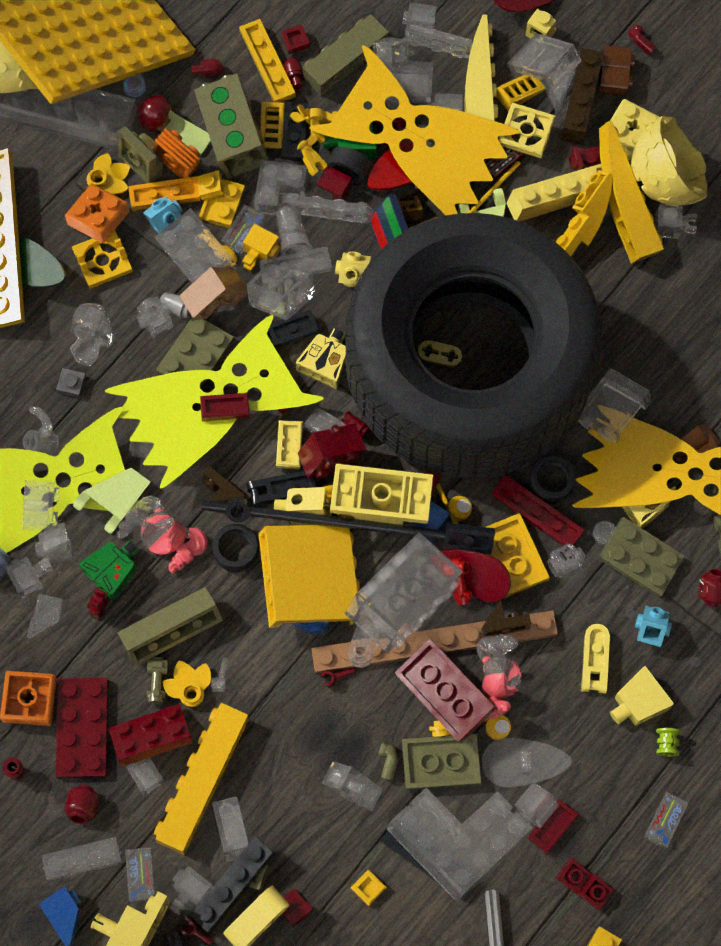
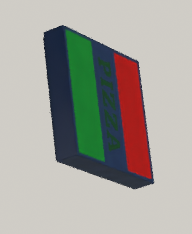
[369,194,408,250]

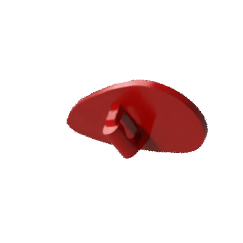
[367,141,414,190]

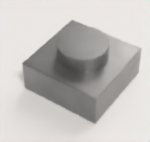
[56,368,86,398]

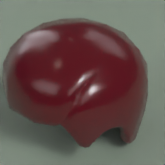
[137,95,172,132]

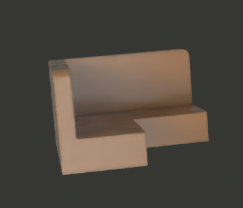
[180,266,250,319]

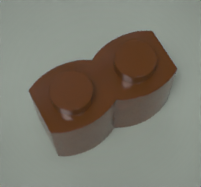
[599,45,635,96]

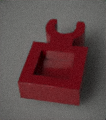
[87,588,110,621]

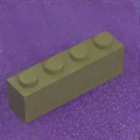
[303,14,389,96]
[117,587,223,666]

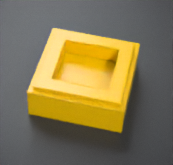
[351,870,387,907]

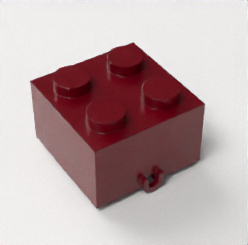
[298,423,366,479]

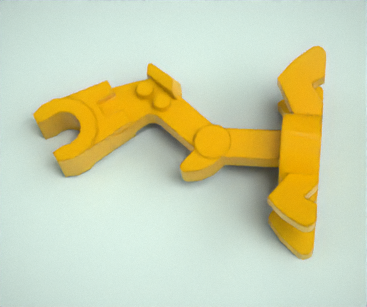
[290,104,338,176]

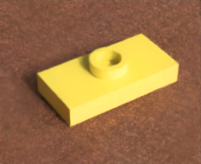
[276,420,303,469]

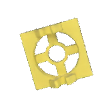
[498,102,555,158]

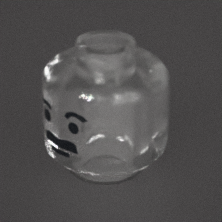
[547,543,585,579]

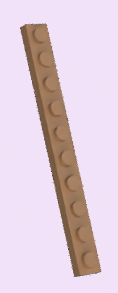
[311,611,558,674]

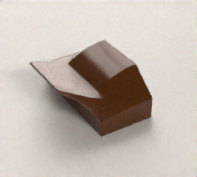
[673,423,720,464]

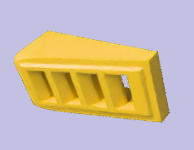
[496,71,546,112]
[260,102,285,149]

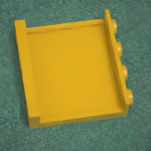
[259,525,363,628]

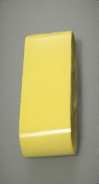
[223,885,290,946]

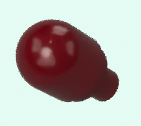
[283,58,303,89]
[191,59,223,78]

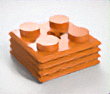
[153,129,200,179]
[65,184,129,243]
[0,671,57,726]

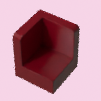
[317,166,352,206]
[282,888,313,928]

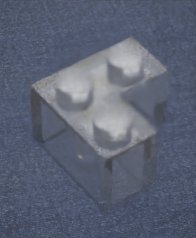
[254,160,308,216]
[246,266,315,321]

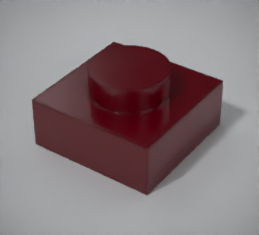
[281,25,310,54]

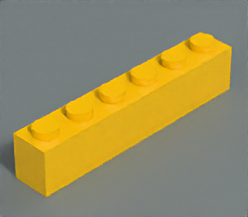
[154,703,249,855]

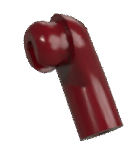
[628,25,656,55]

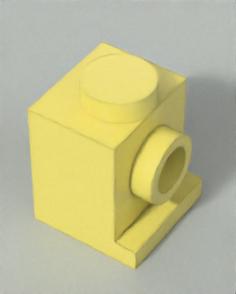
[525,9,557,46]

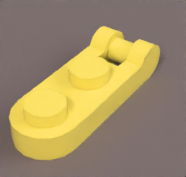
[581,624,610,694]

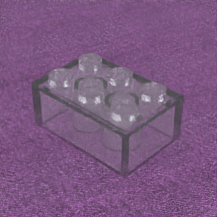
[154,208,238,284]

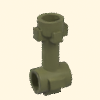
[146,657,167,705]

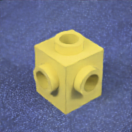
[335,251,371,287]

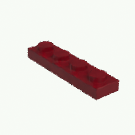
[491,475,584,551]

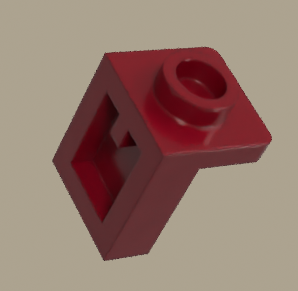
[569,146,601,171]

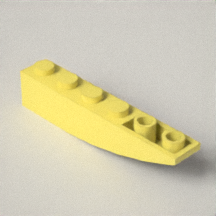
[464,15,499,138]
[506,155,632,222]

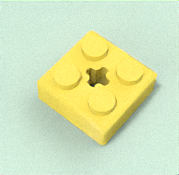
[610,99,659,155]

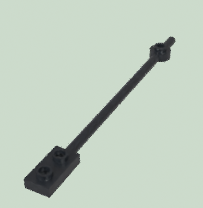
[201,497,495,554]

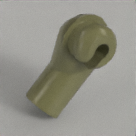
[379,743,398,780]

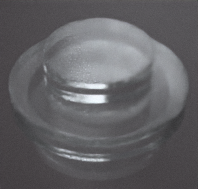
[593,521,616,545]

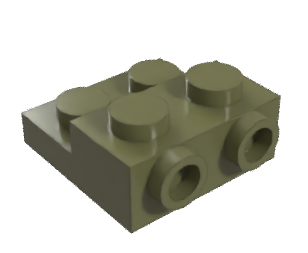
[118,126,163,183]

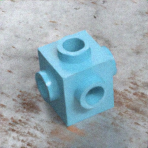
[143,196,185,237]
[635,606,672,647]

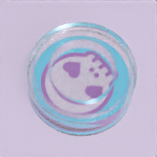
[123,74,146,97]

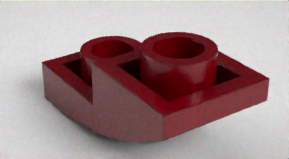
[555,858,614,911]

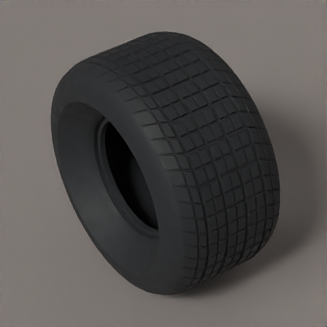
[345,213,602,478]

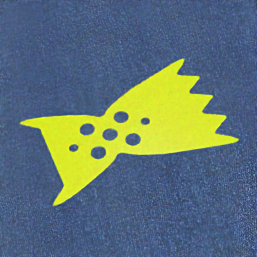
[105,315,324,488]
[0,407,154,553]

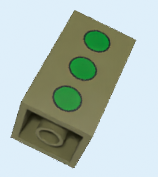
[194,73,271,179]

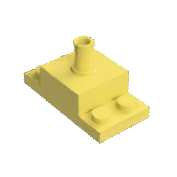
[330,464,433,525]
[91,891,171,946]

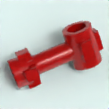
[445,558,472,605]

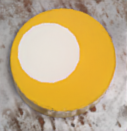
[446,496,472,521]
[486,715,511,740]

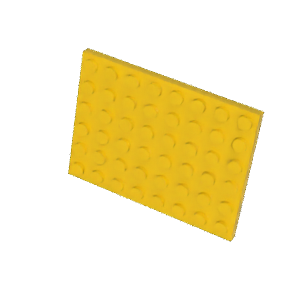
[0,0,196,104]

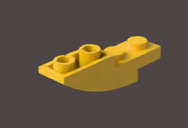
[556,170,612,256]

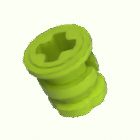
[656,728,681,757]

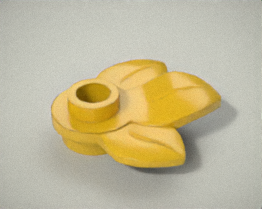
[87,153,130,195]
[163,660,211,707]

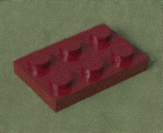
[109,704,193,767]

